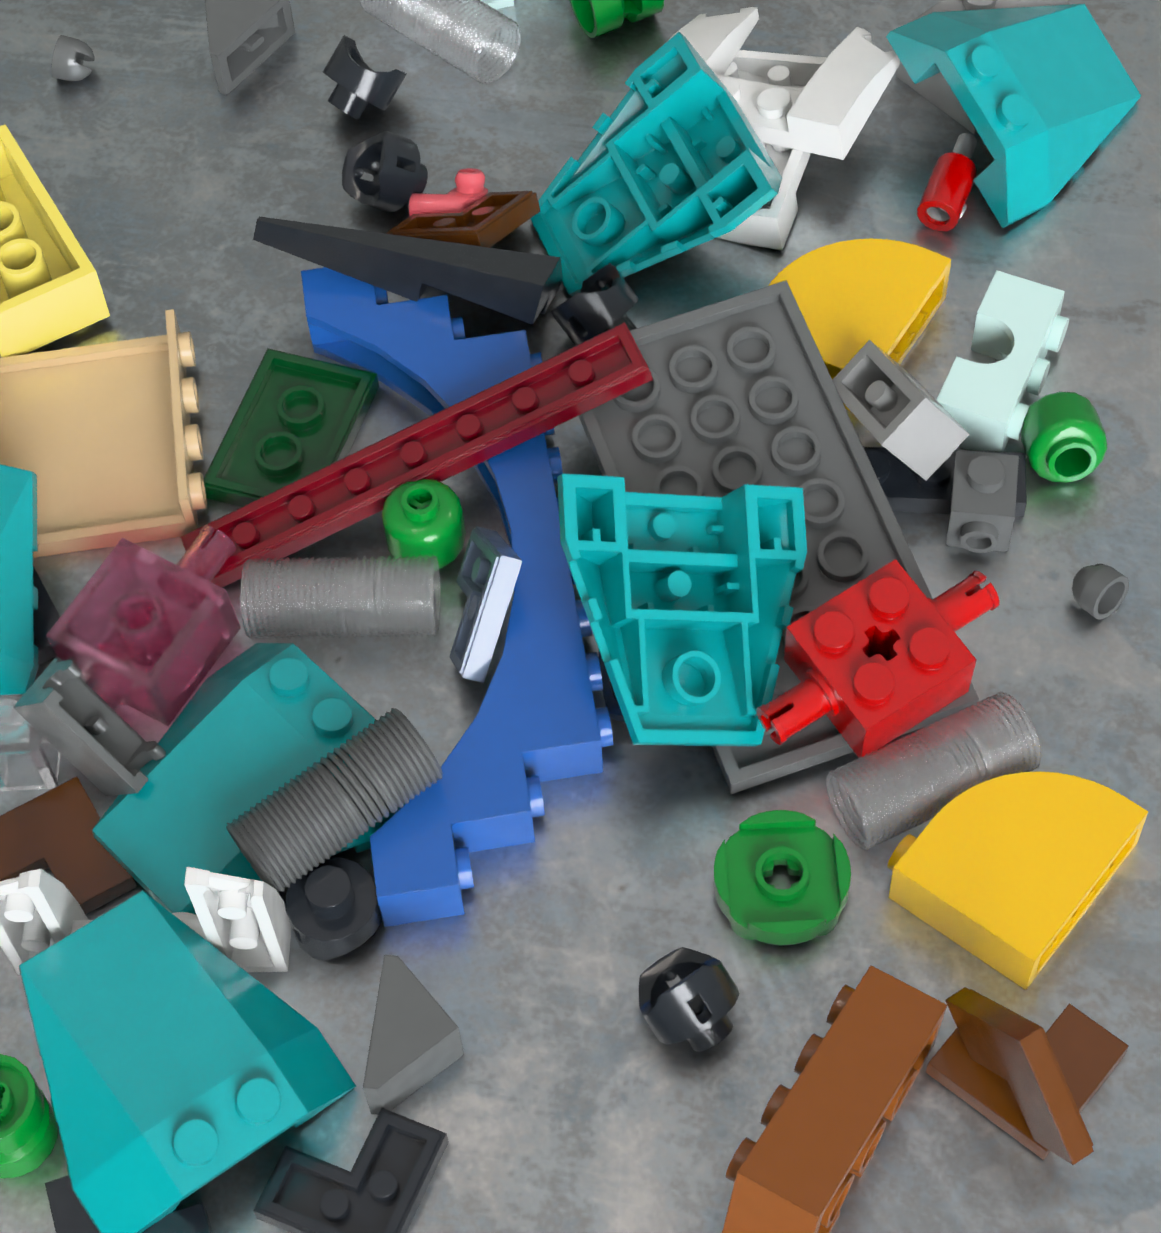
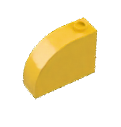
[768,238,951,411]
[887,771,1148,990]

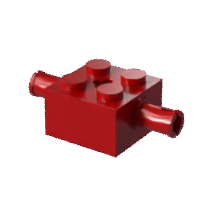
[756,559,1000,760]

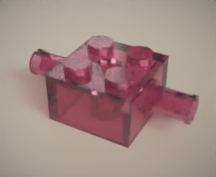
[46,525,241,726]

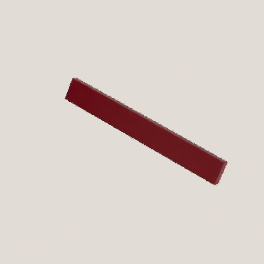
[180,322,653,595]

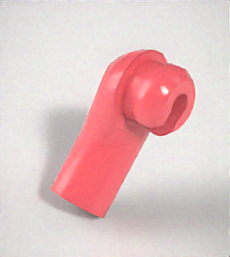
[409,168,488,217]

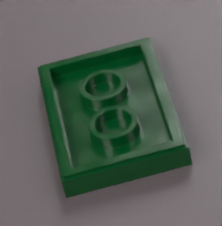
[203,348,379,507]

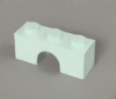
[937,270,1069,452]

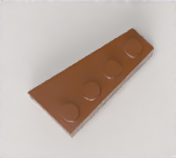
[722,965,947,1233]

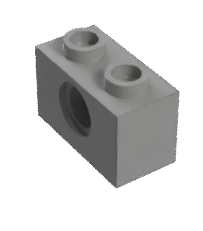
[833,340,970,480]

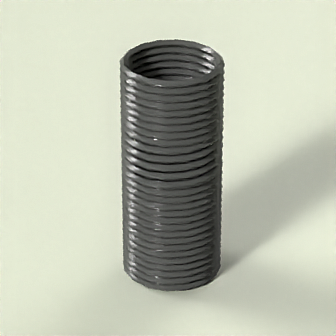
[226,708,443,893]

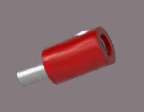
[917,133,977,231]

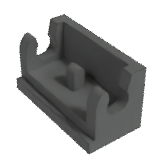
[13,658,166,796]

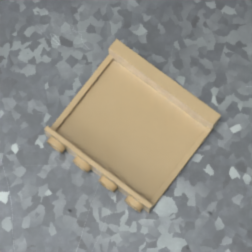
[0,309,207,558]

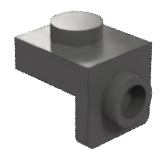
[946,450,1019,553]

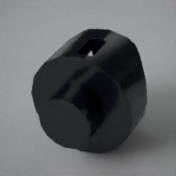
[323,35,407,120]
[342,131,428,212]
[551,263,639,346]
[286,857,382,961]
[639,947,740,1052]

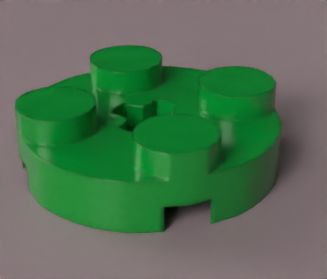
[714,810,851,945]

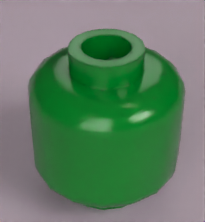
[1021,391,1107,483]
[381,479,466,572]

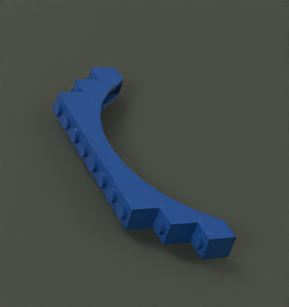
[301,267,613,927]

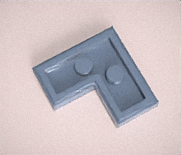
[449,526,522,683]

